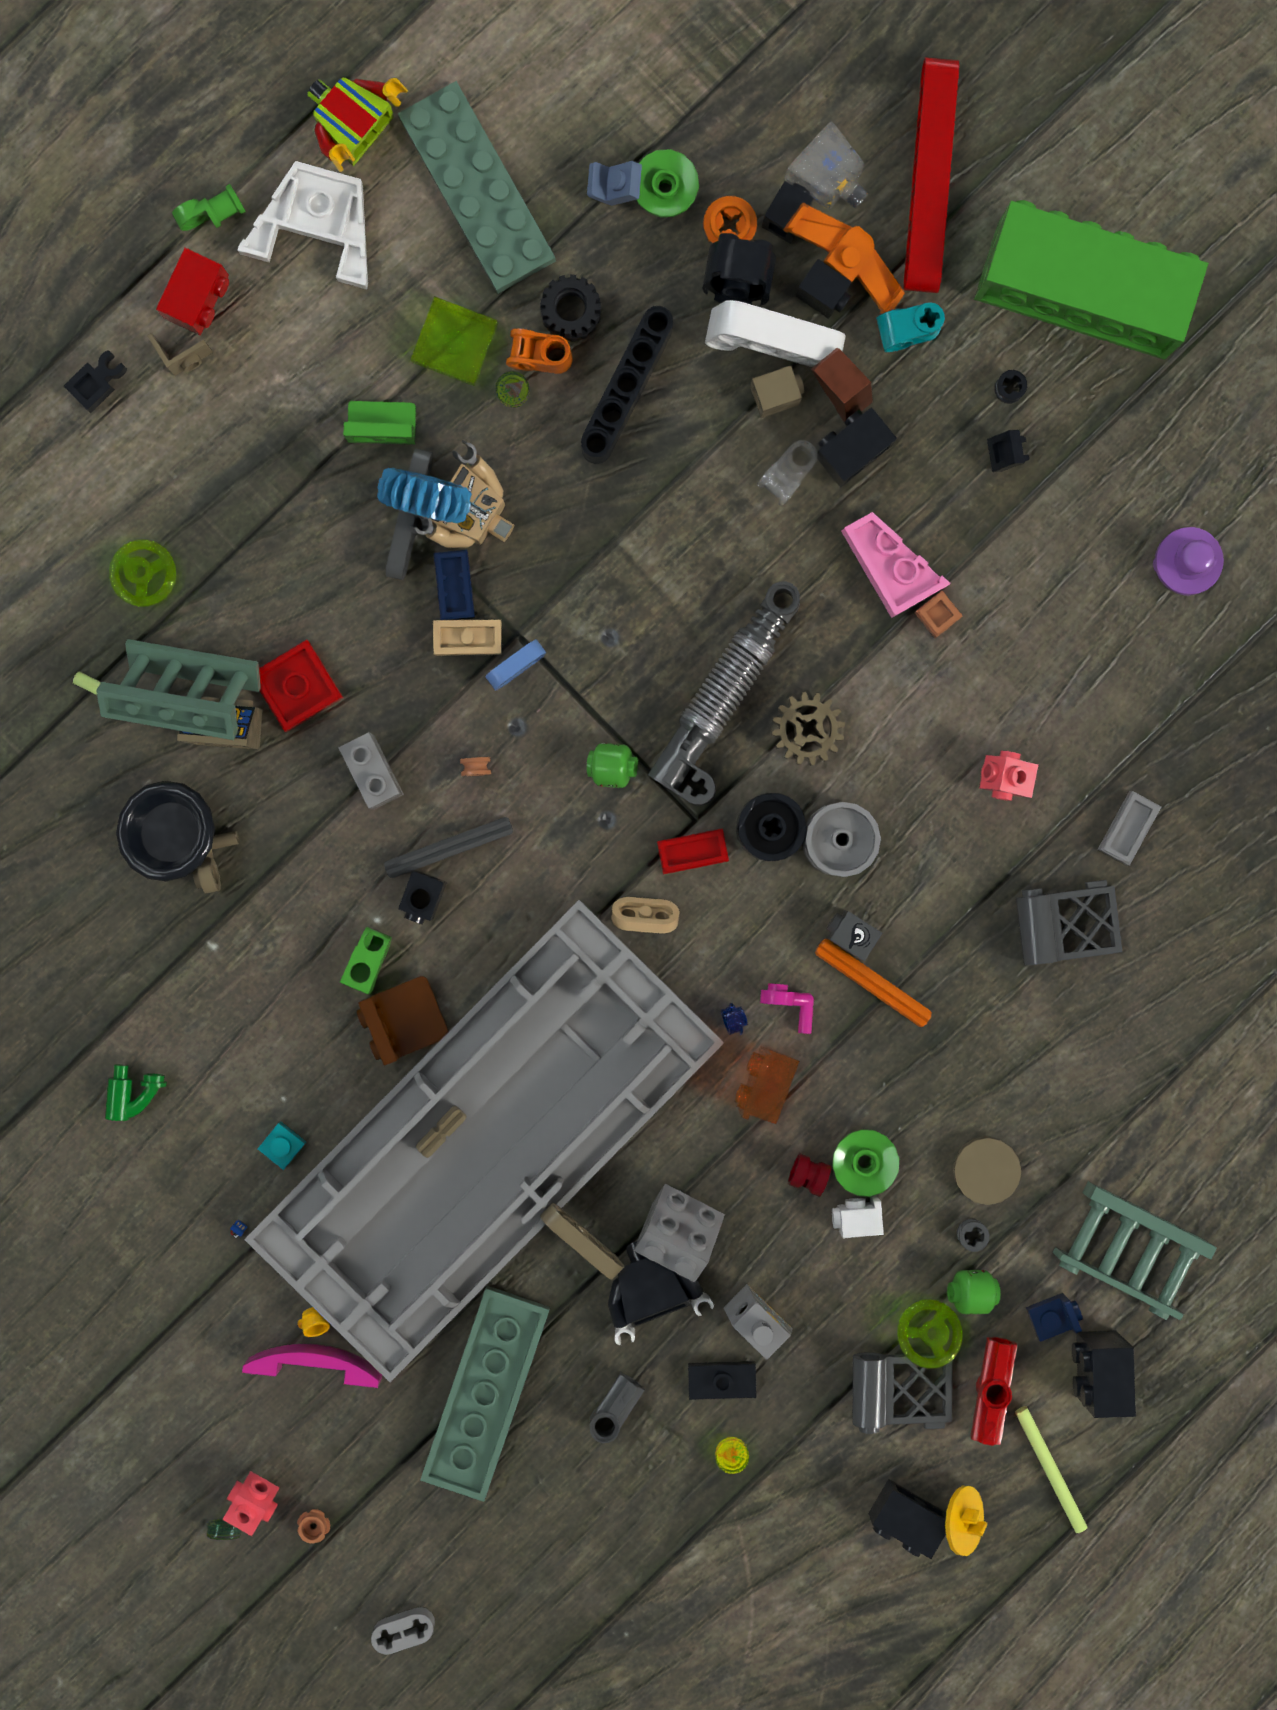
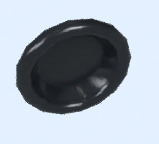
[116,781,215,882]

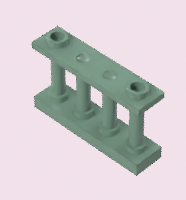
[96,639,261,740]
[1052,1181,1217,1320]

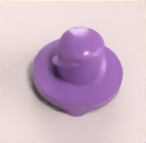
[1153,527,1224,596]

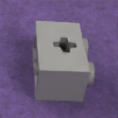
[338,732,404,810]

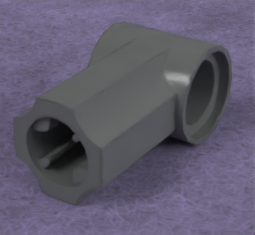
[590,1372,645,1443]

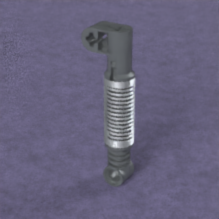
[648,581,800,806]

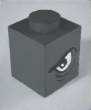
[826,910,883,961]

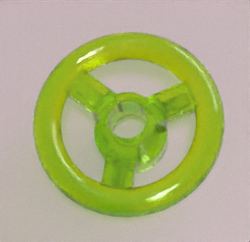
[109,539,176,607]
[897,1299,963,1368]

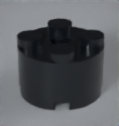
[702,233,776,306]
[736,793,806,861]

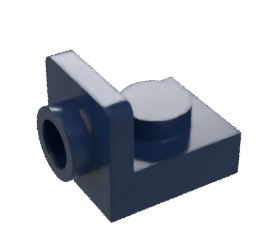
[1025,1293,1083,1342]

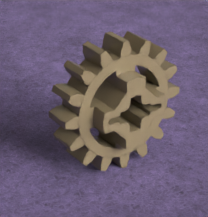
[771,692,845,766]

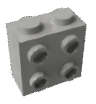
[634,1184,725,1282]

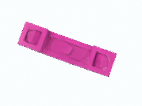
[242,1344,382,1388]

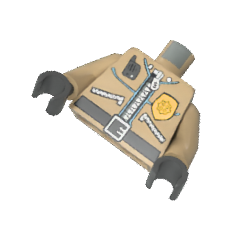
[409,440,515,548]

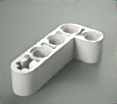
[705,300,846,367]

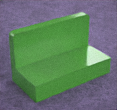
[343,401,416,445]

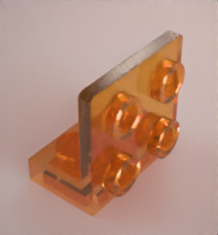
[734,1046,800,1124]

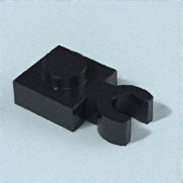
[64,350,127,413]

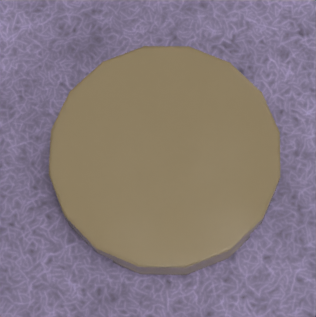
[952,1136,1021,1205]

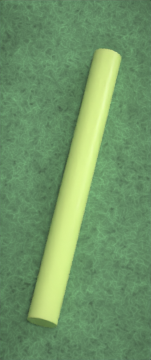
[1015,1406,1087,1533]

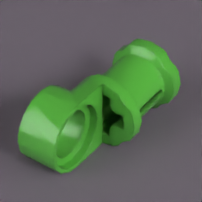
[172,184,246,231]

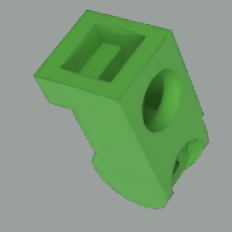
[340,927,392,996]

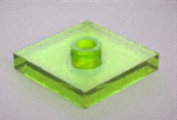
[410,296,498,386]

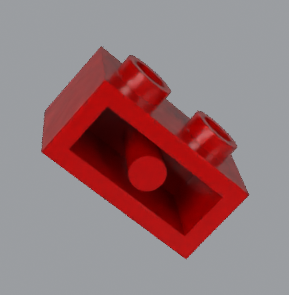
[156,248,229,336]

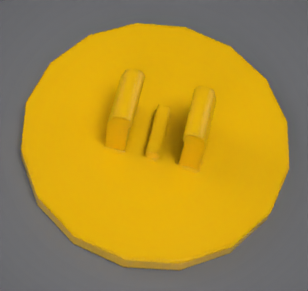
[945,1485,987,1556]

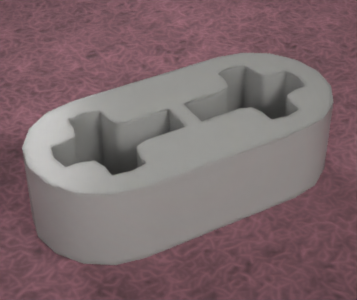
[371,1607,435,1655]

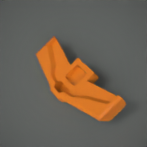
[783,202,905,314]

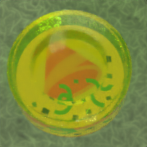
[715,1437,749,1474]

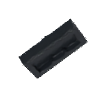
[688,1361,756,1400]

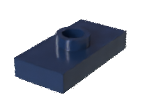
[434,550,475,620]

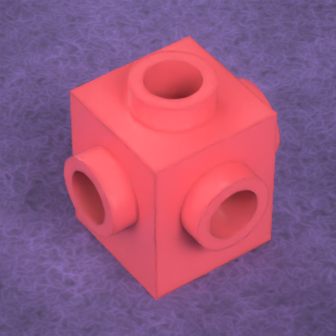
[979,751,1038,801]
[222,1471,280,1536]

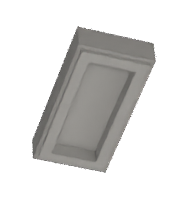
[1097,791,1161,866]

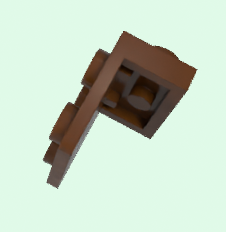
[356,976,449,1066]

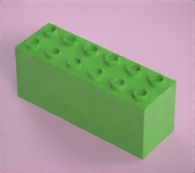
[974,200,1209,360]

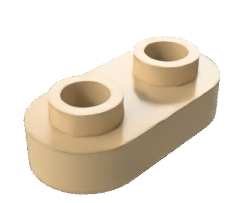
[611,897,679,933]

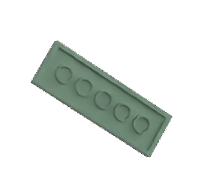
[397,81,556,294]
[420,1285,550,1502]

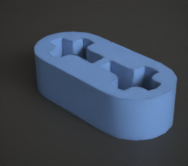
[485,639,547,691]

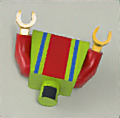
[308,77,408,172]

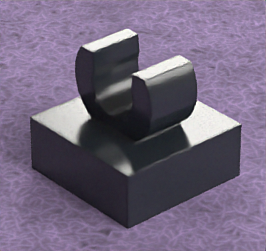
[987,430,1030,472]

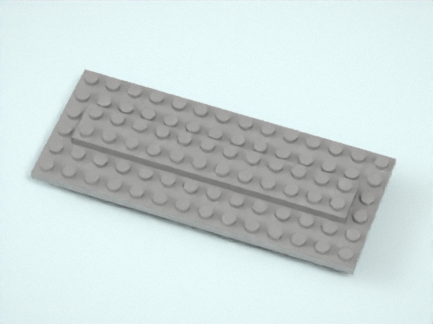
[244,900,724,1382]

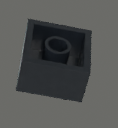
[1072,1330,1136,1418]

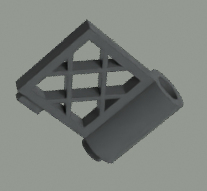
[1016,880,1122,965]
[852,1352,952,1434]

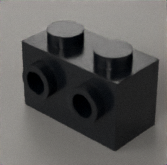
[815,407,897,488]
[868,1479,946,1559]

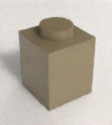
[750,365,805,418]

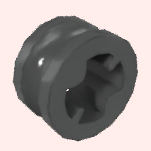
[957,1219,989,1252]

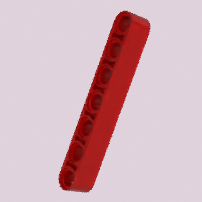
[903,57,959,293]

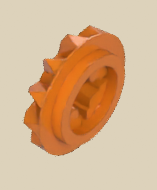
[703,196,757,243]

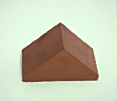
[811,348,873,422]

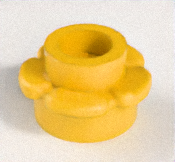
[297,1307,330,1337]

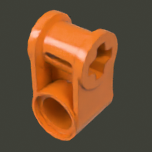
[506,328,573,374]

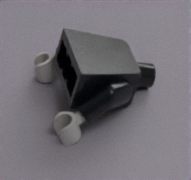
[608,1241,714,1345]

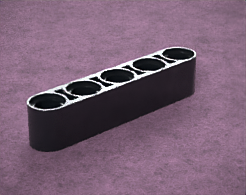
[581,306,673,464]

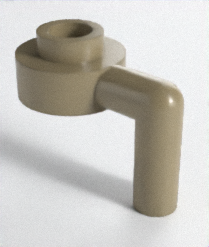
[193,831,239,894]

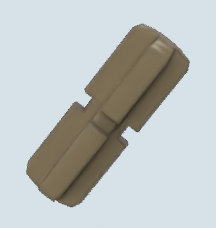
[416,1106,467,1158]

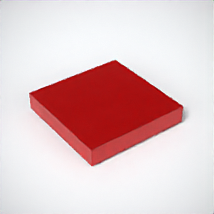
[259,639,344,732]

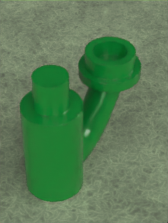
[105,1064,167,1121]

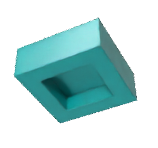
[258,1121,306,1170]

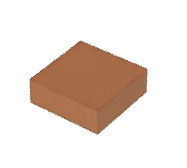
[914,590,963,638]

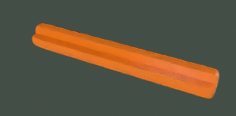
[815,939,932,1027]

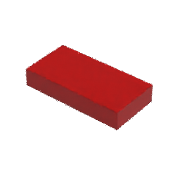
[657,828,729,874]

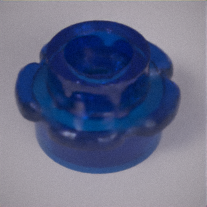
[721,1003,748,1035]

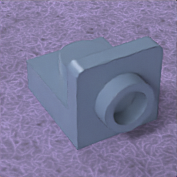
[587,161,642,206]

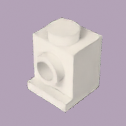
[832,1195,884,1238]

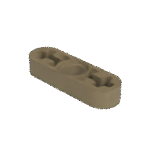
[540,1203,624,1280]

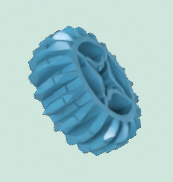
[377,468,472,523]

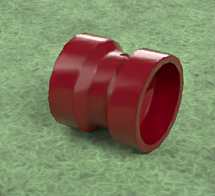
[788,1153,831,1197]

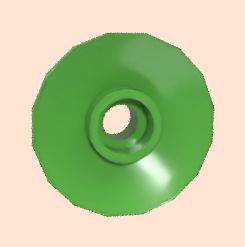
[637,149,699,218]
[832,1129,900,1197]

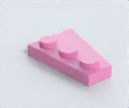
[841,512,951,618]

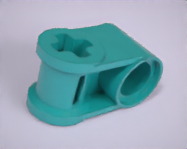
[876,302,945,352]

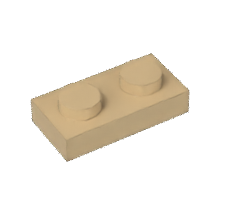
[433,620,502,656]

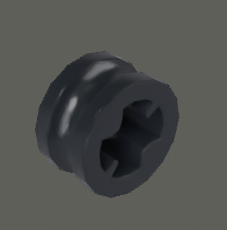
[994,370,1027,404]

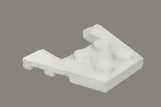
[238,161,368,289]

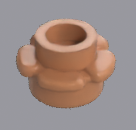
[297,1509,331,1543]

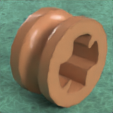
[460,757,491,776]

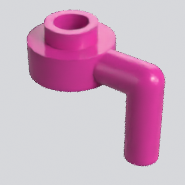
[760,983,814,1034]

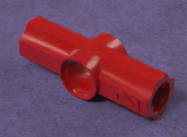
[970,1337,1017,1446]

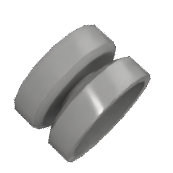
[802,802,881,877]

